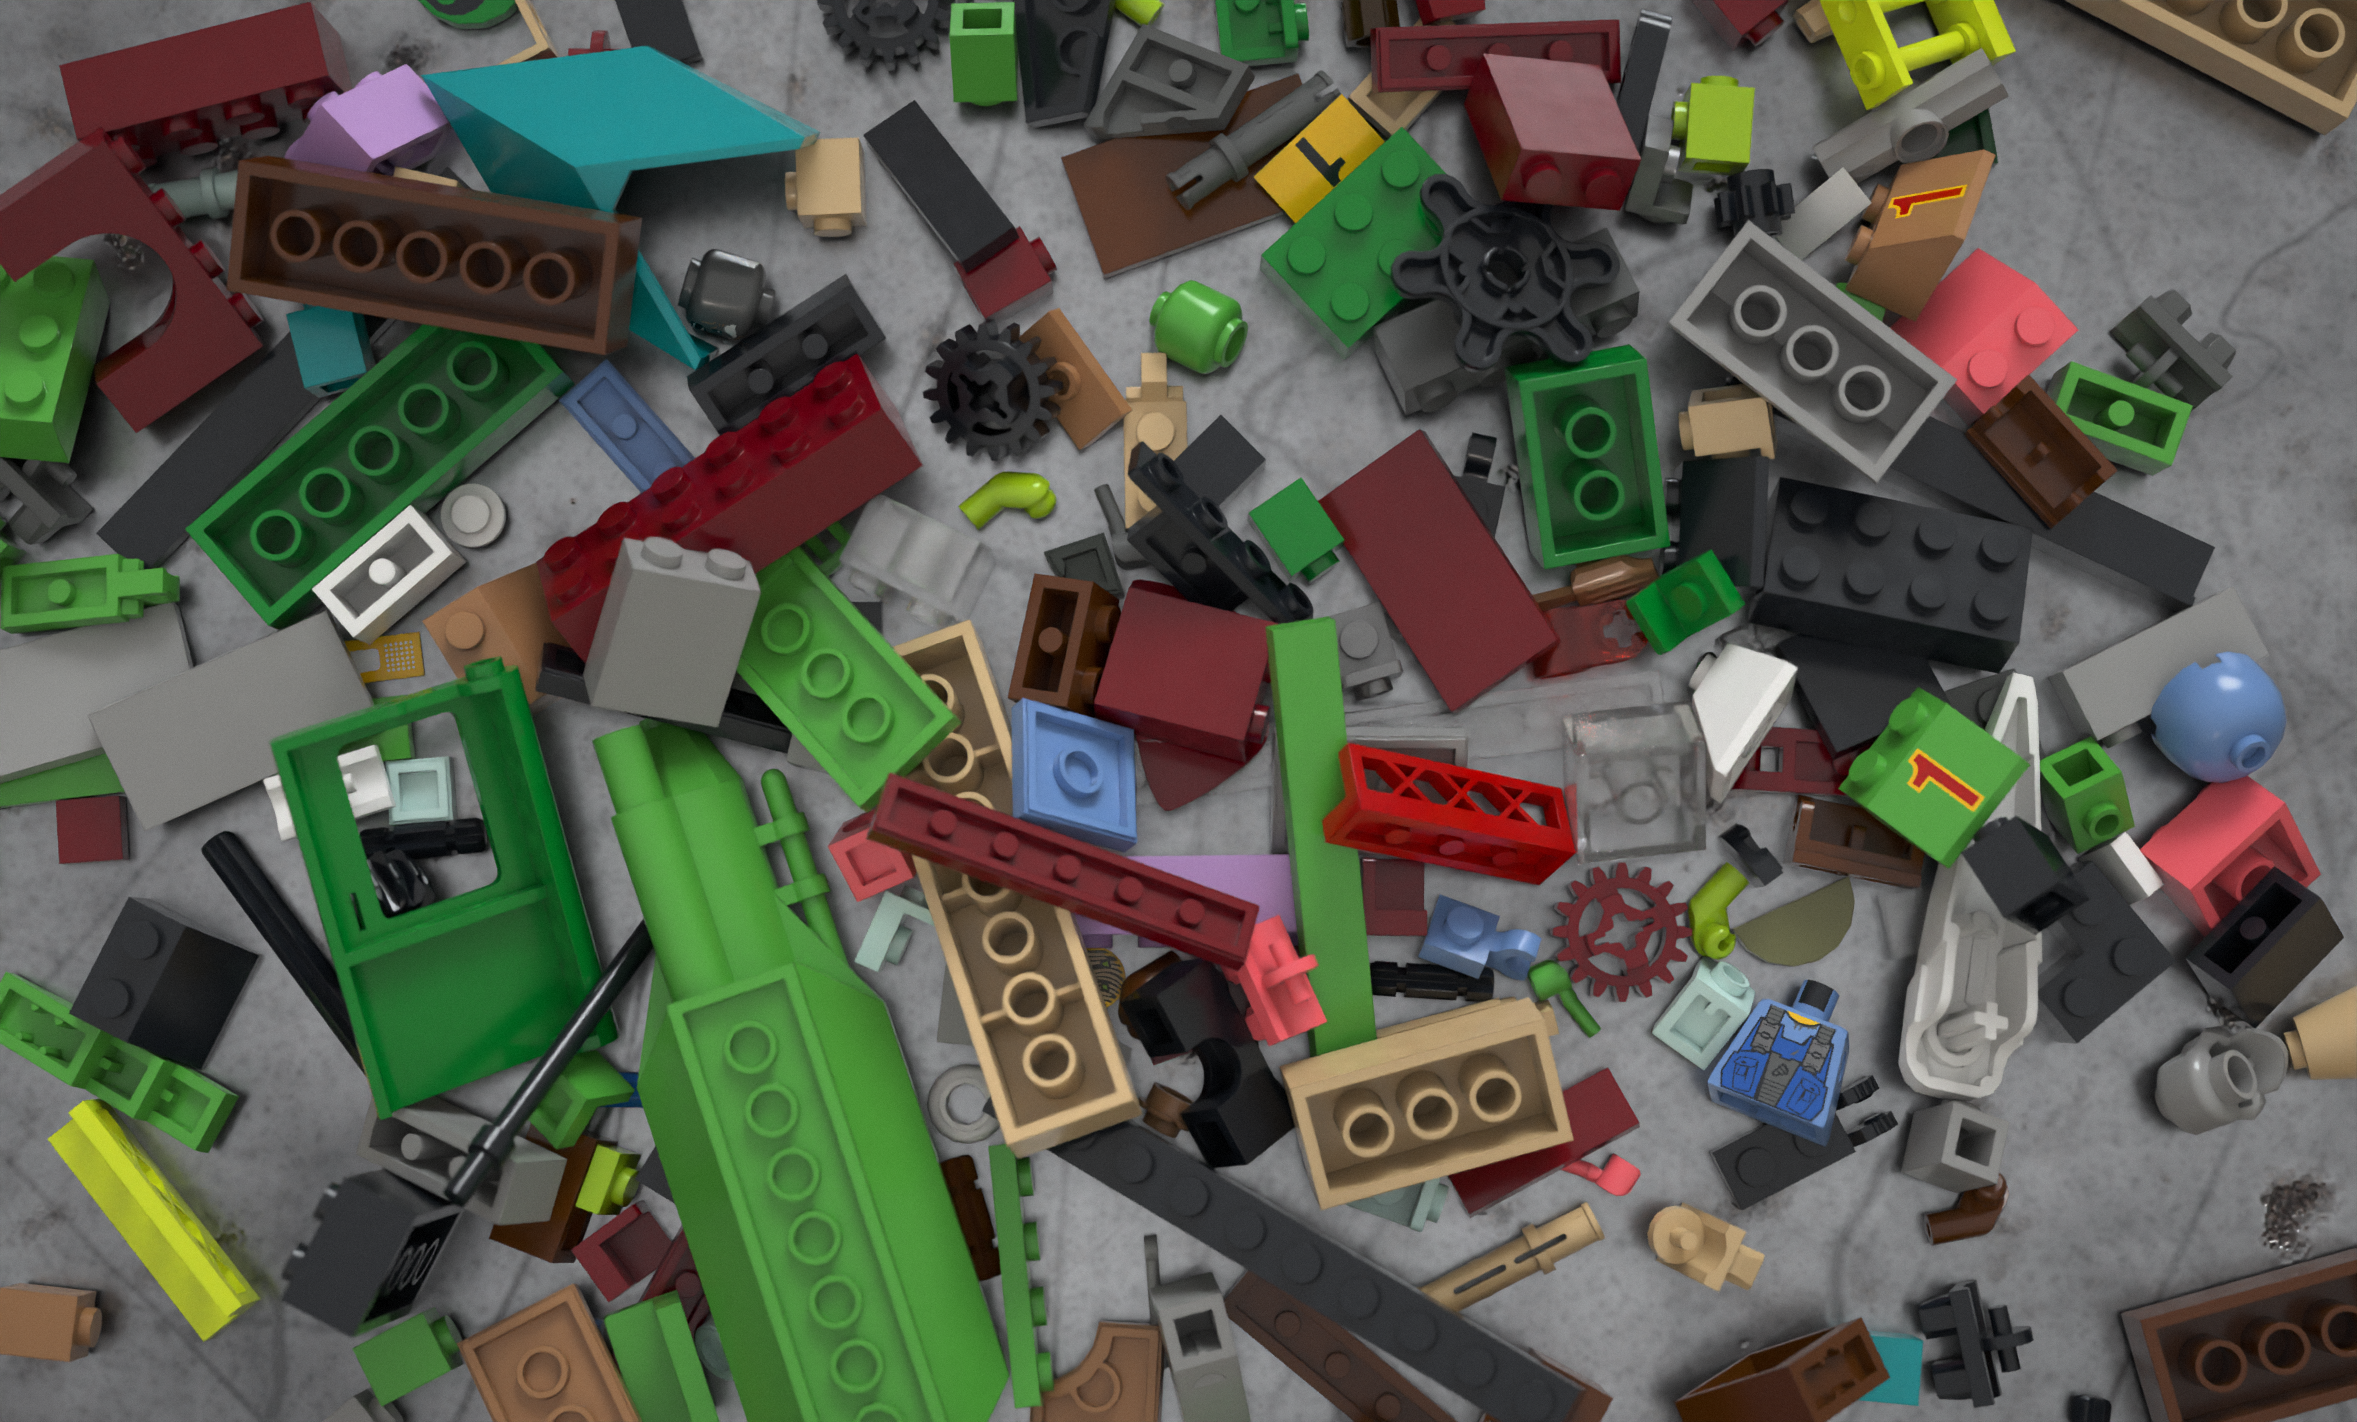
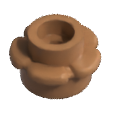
[1138,1083,1195,1138]

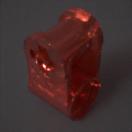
[1532,600,1648,680]

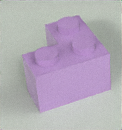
[284,64,452,176]

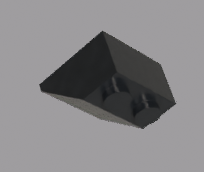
[1659,456,1769,600]
[69,897,262,1070]

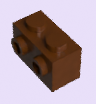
[1008,573,1121,718]

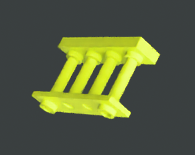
[1819,0,2016,110]

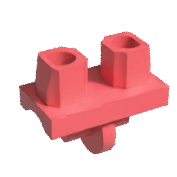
[1220,915,1327,1047]

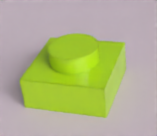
[575,1145,641,1215]

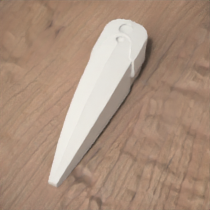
[1898,672,2042,1102]

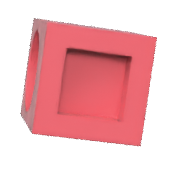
[828,808,917,902]

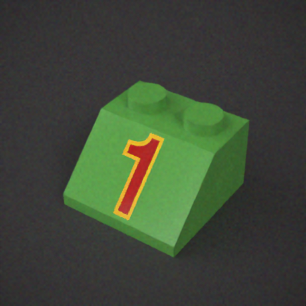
[1838,687,2030,869]

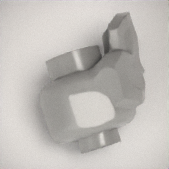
[2155,1026,2288,1135]

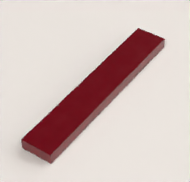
[866,772,1260,971]

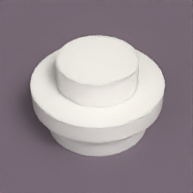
[441,484,506,548]

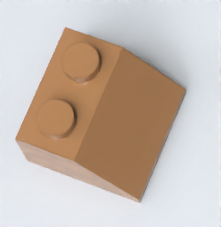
[422,563,572,717]

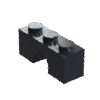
[1120,958,1295,1168]

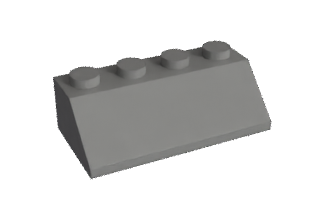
[1667,220,1957,484]

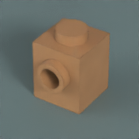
[0,1283,102,1362]

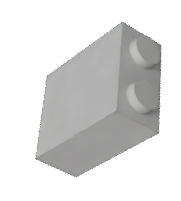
[583,537,761,727]

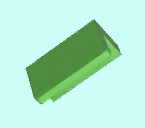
[604,1290,720,1422]

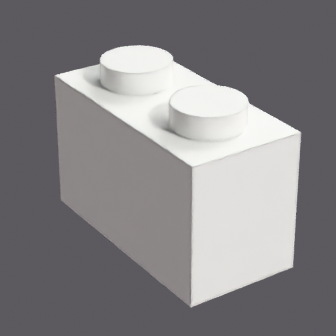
[312,505,467,644]

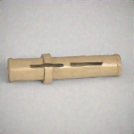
[1417,1202,1606,1312]

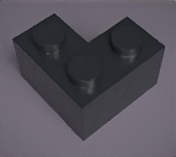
[2037,861,2176,1044]

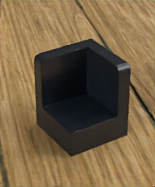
[1174,415,1266,510]

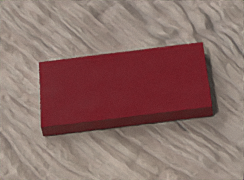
[1318,429,1562,713]

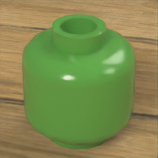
[1149,280,1248,374]

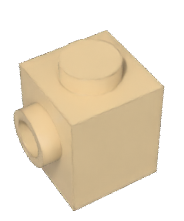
[785,137,867,237]

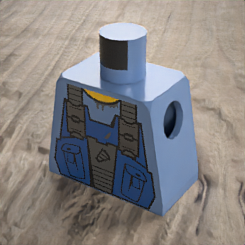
[1707,980,1850,1147]

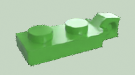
[0,554,180,634]

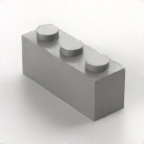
[2048,586,2269,748]
[356,1096,567,1225]

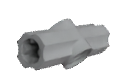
[1812,48,2009,184]

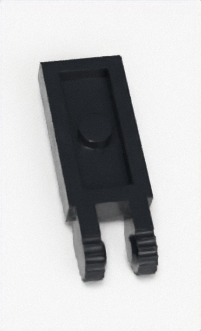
[1709,1075,1898,1210]

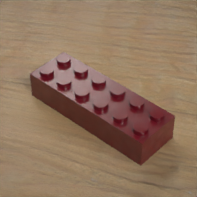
[536,353,923,664]

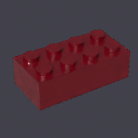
[59,2,353,168]

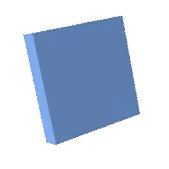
[1011,698,1137,852]

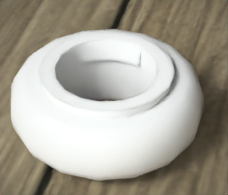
[927,1064,1000,1144]

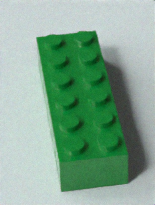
[185,324,575,630]

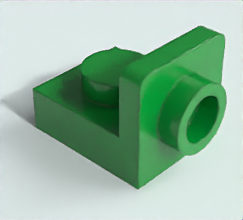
[1626,549,1746,655]

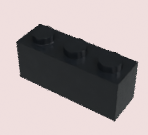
[687,274,886,435]

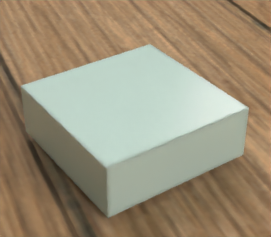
[385,756,457,826]

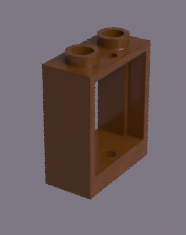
[1674,1317,1890,1422]

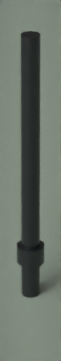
[443,918,654,1207]

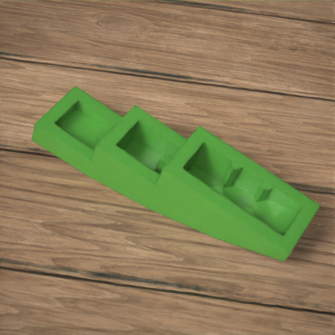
[0,971,239,1153]

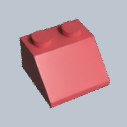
[1890,248,2078,426]
[2139,776,2321,937]

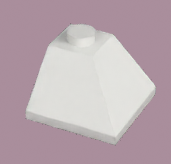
[1688,643,1798,803]

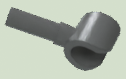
[1094,484,1150,569]

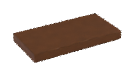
[1061,73,1304,279]

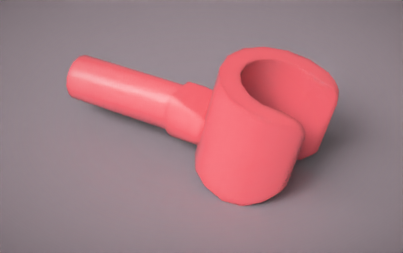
[1561,1153,1641,1196]

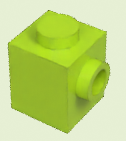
[1670,76,1755,176]

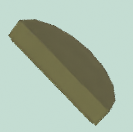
[1730,876,1855,967]

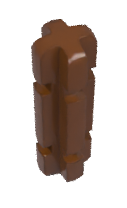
[940,1155,1001,1281]

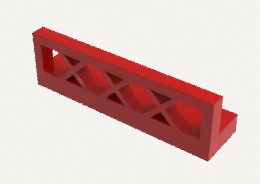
[1322,742,1576,885]

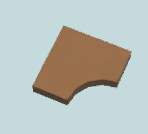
[1030,1321,1165,1422]

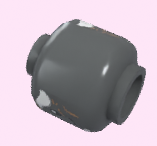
[677,249,776,340]

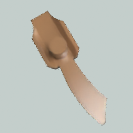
[1532,555,1659,612]

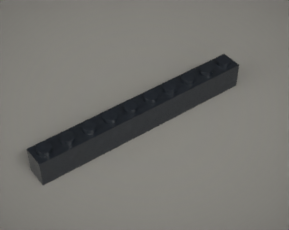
[982,1096,1588,1422]

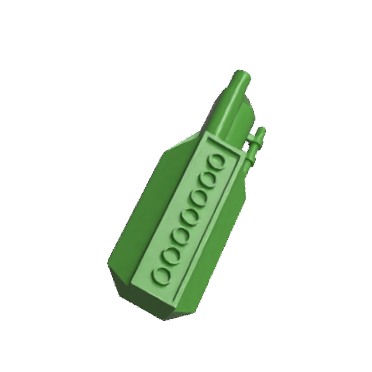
[592,719,1010,1422]

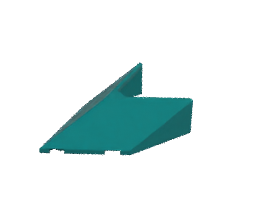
[421,46,820,371]

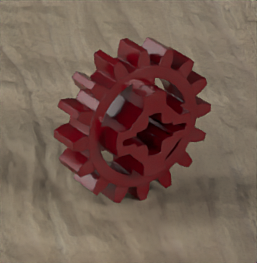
[1550,862,1692,1002]

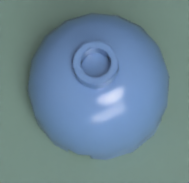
[2150,651,2287,783]

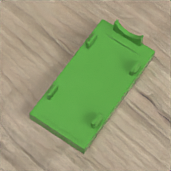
[736,546,961,813]

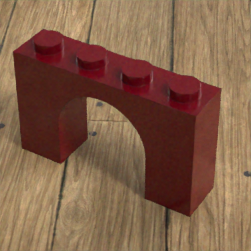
[0,126,263,433]

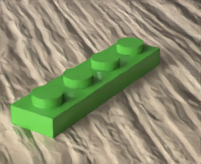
[988,1144,1054,1409]

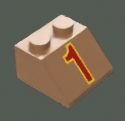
[1845,150,1996,321]

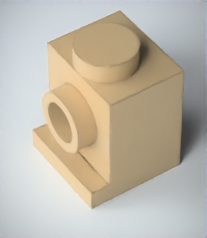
[1679,384,1778,460]

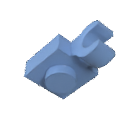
[1418,894,1541,981]

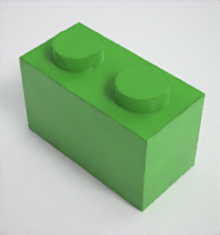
[2047,361,2193,476]

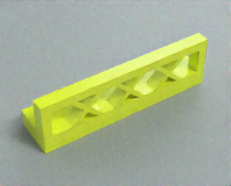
[47,1099,261,1342]

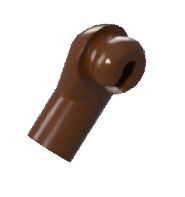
[1924,1173,2009,1246]

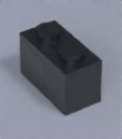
[1961,815,2090,935]
[2185,866,2344,1028]

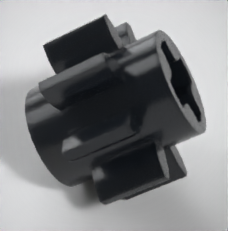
[1714,169,1795,238]

